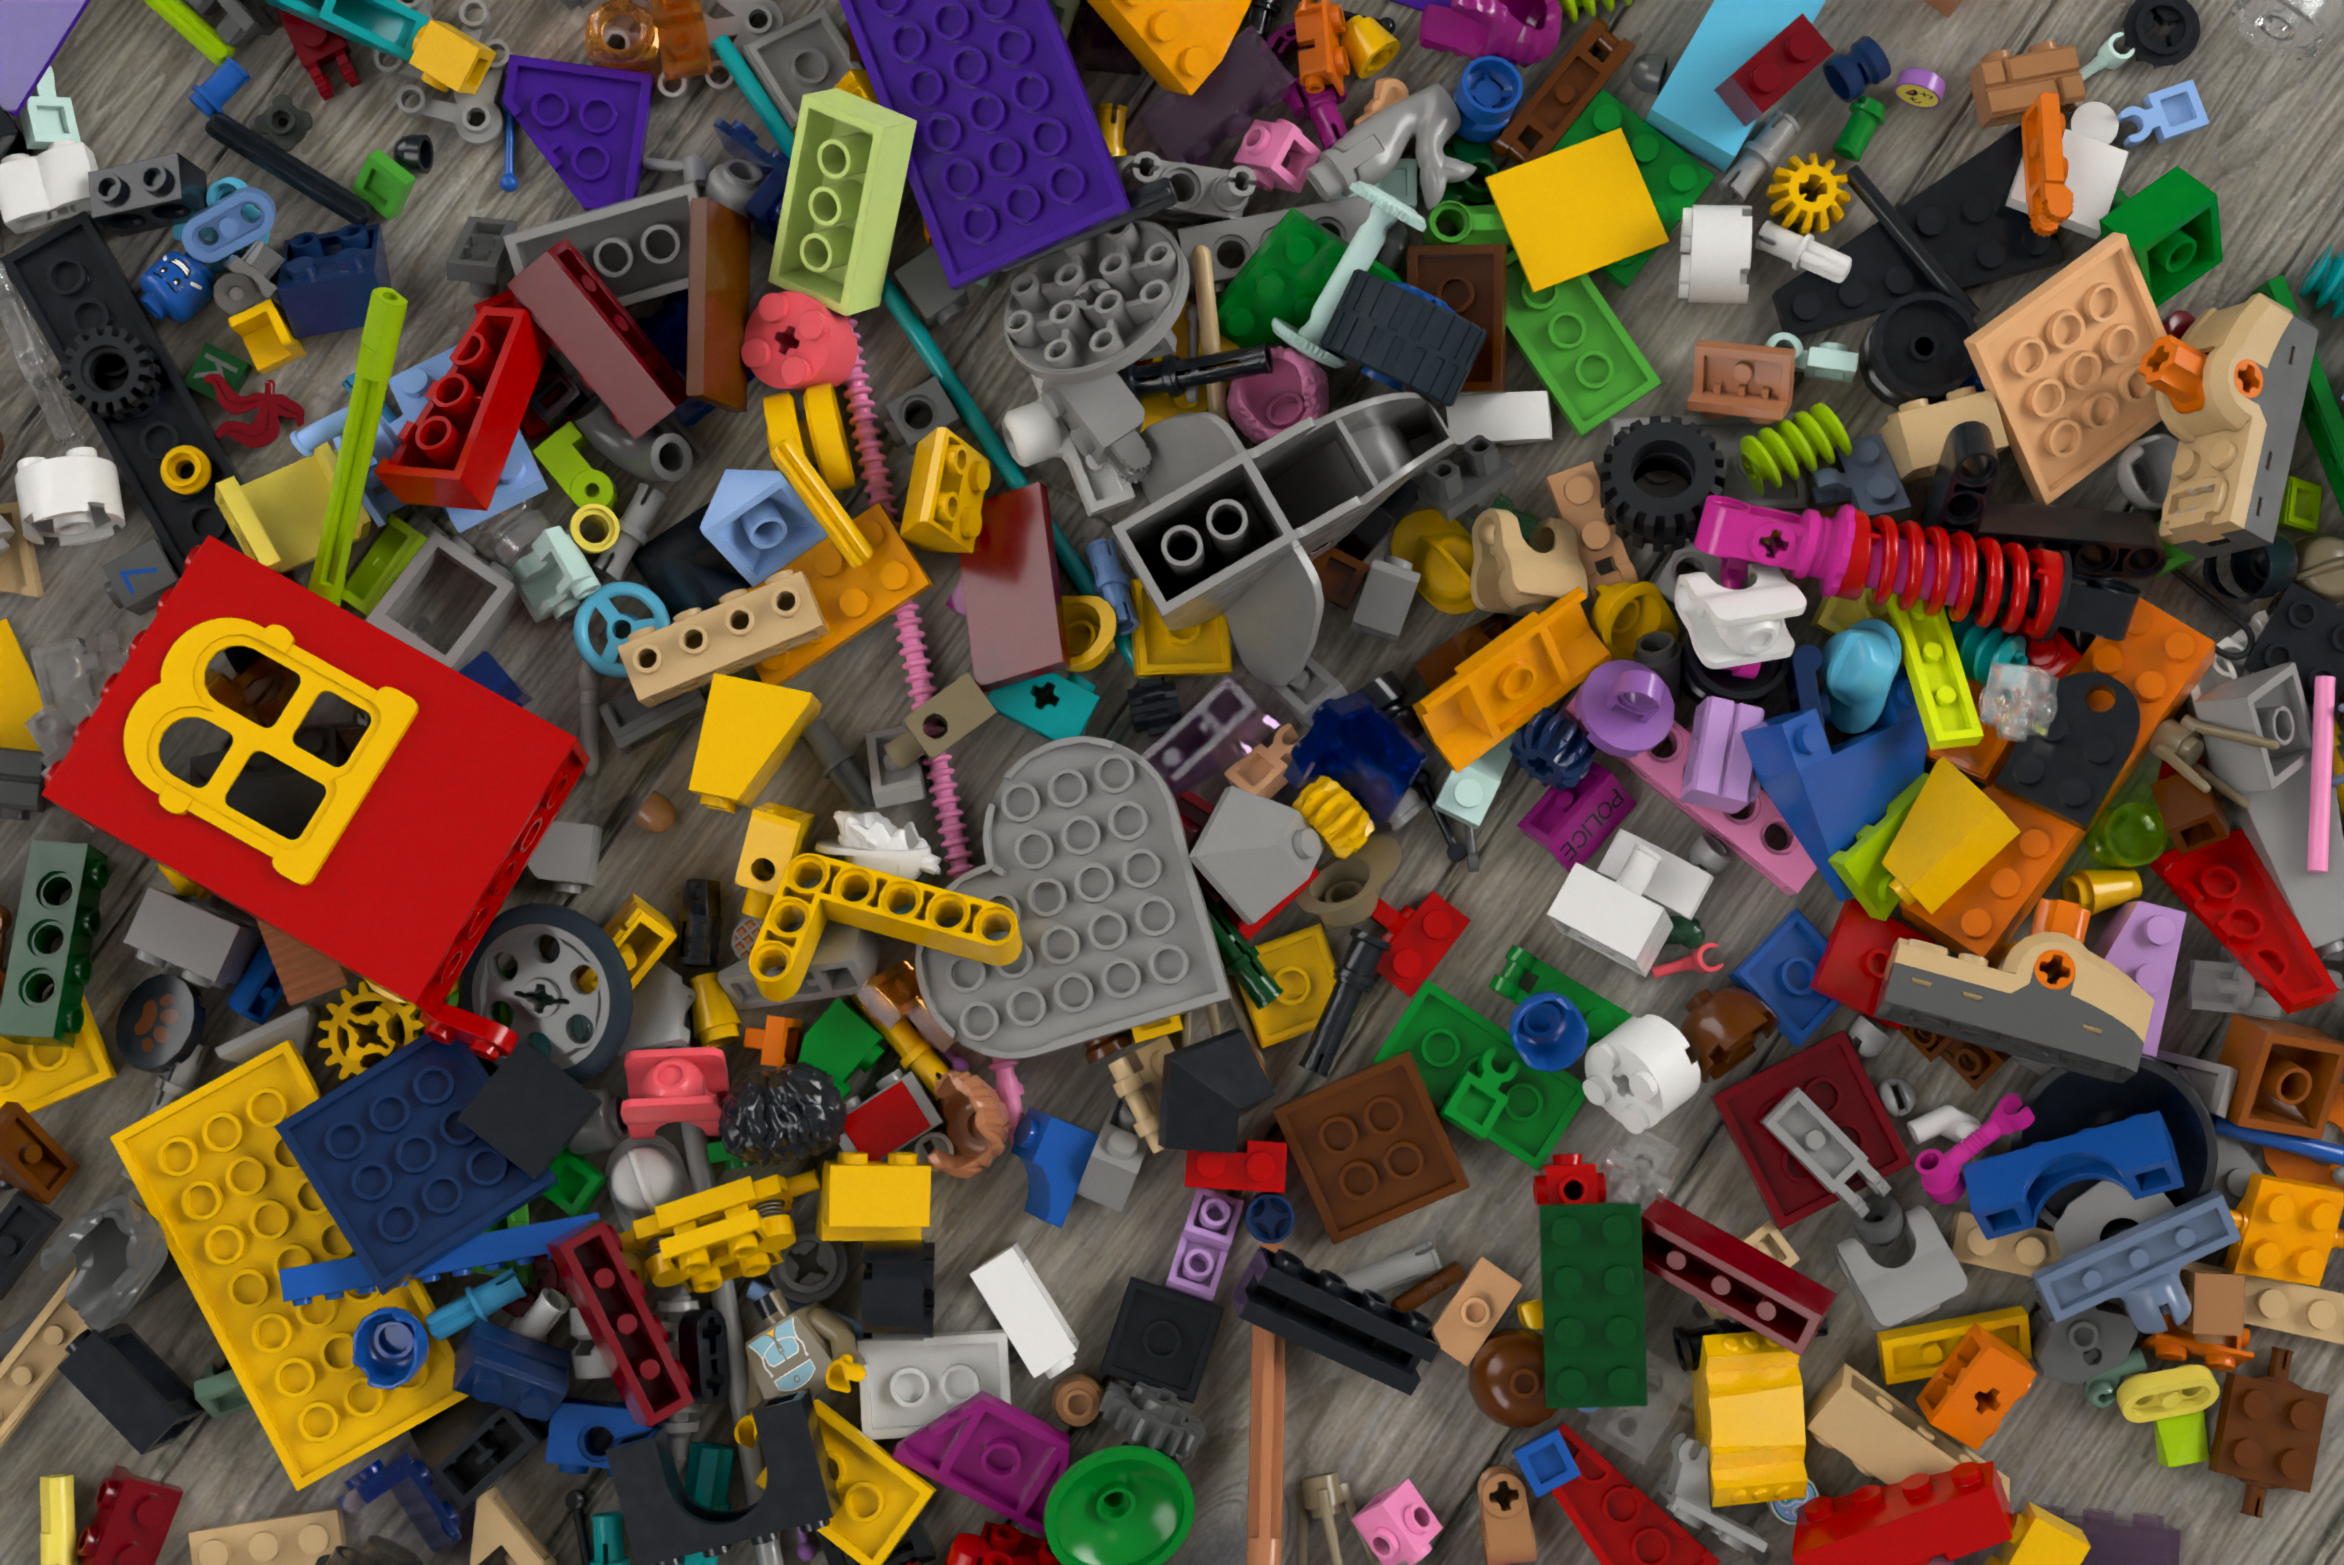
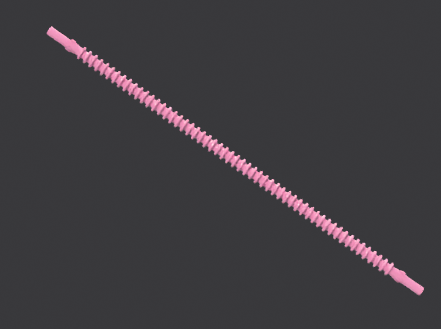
[841,315,1025,1148]

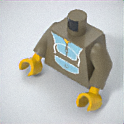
[734,1288,867,1449]

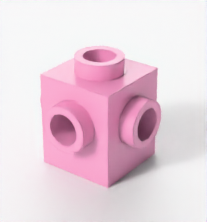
[1233,119,1322,193]
[1351,1478,1443,1565]

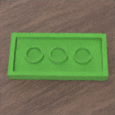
[1506,250,1662,439]

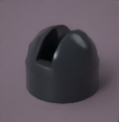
[393,134,434,174]

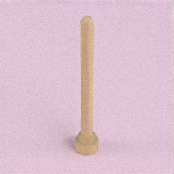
[1191,245,1230,425]

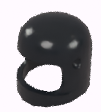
[2202,531,2299,605]

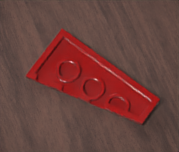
[2149,829,2339,1014]
[1551,1421,1721,1565]

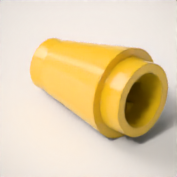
[2062,869,2142,916]
[689,972,742,1048]

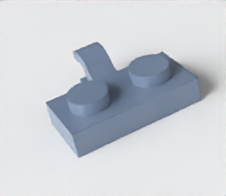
[1811,434,1911,522]

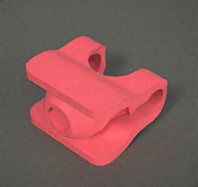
[620,1047,730,1140]

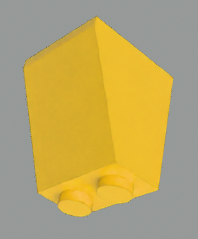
[688,673,822,814]

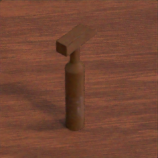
[1390,1260,1466,1312]

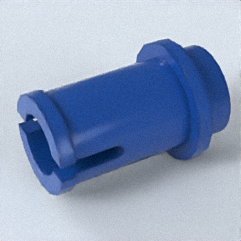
[188,56,251,119]

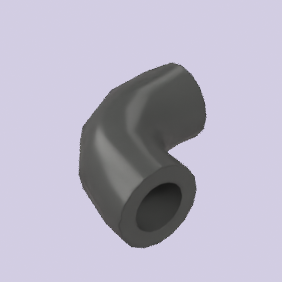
[571,394,693,482]

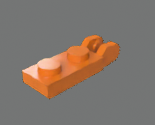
[2021,92,2074,237]

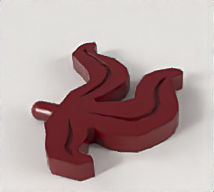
[203,374,305,448]

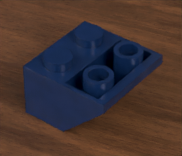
[277,223,392,339]

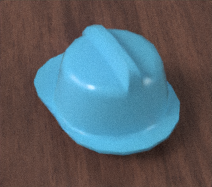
[1820,618,1901,734]

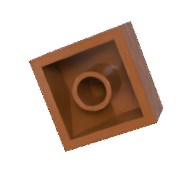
[2218,1013,2344,1140]

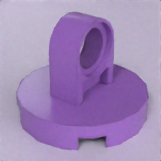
[1575,659,1675,758]

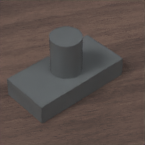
[446,216,517,298]

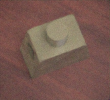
[884,672,997,771]

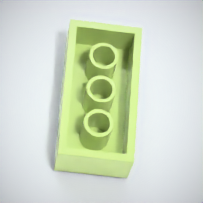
[768,88,917,316]

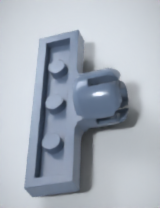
[2031,1190,2242,1334]

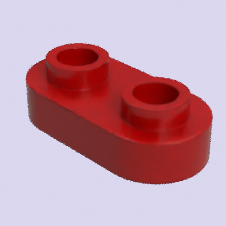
[419,1002,519,1061]

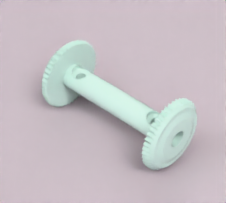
[1271,181,1426,369]

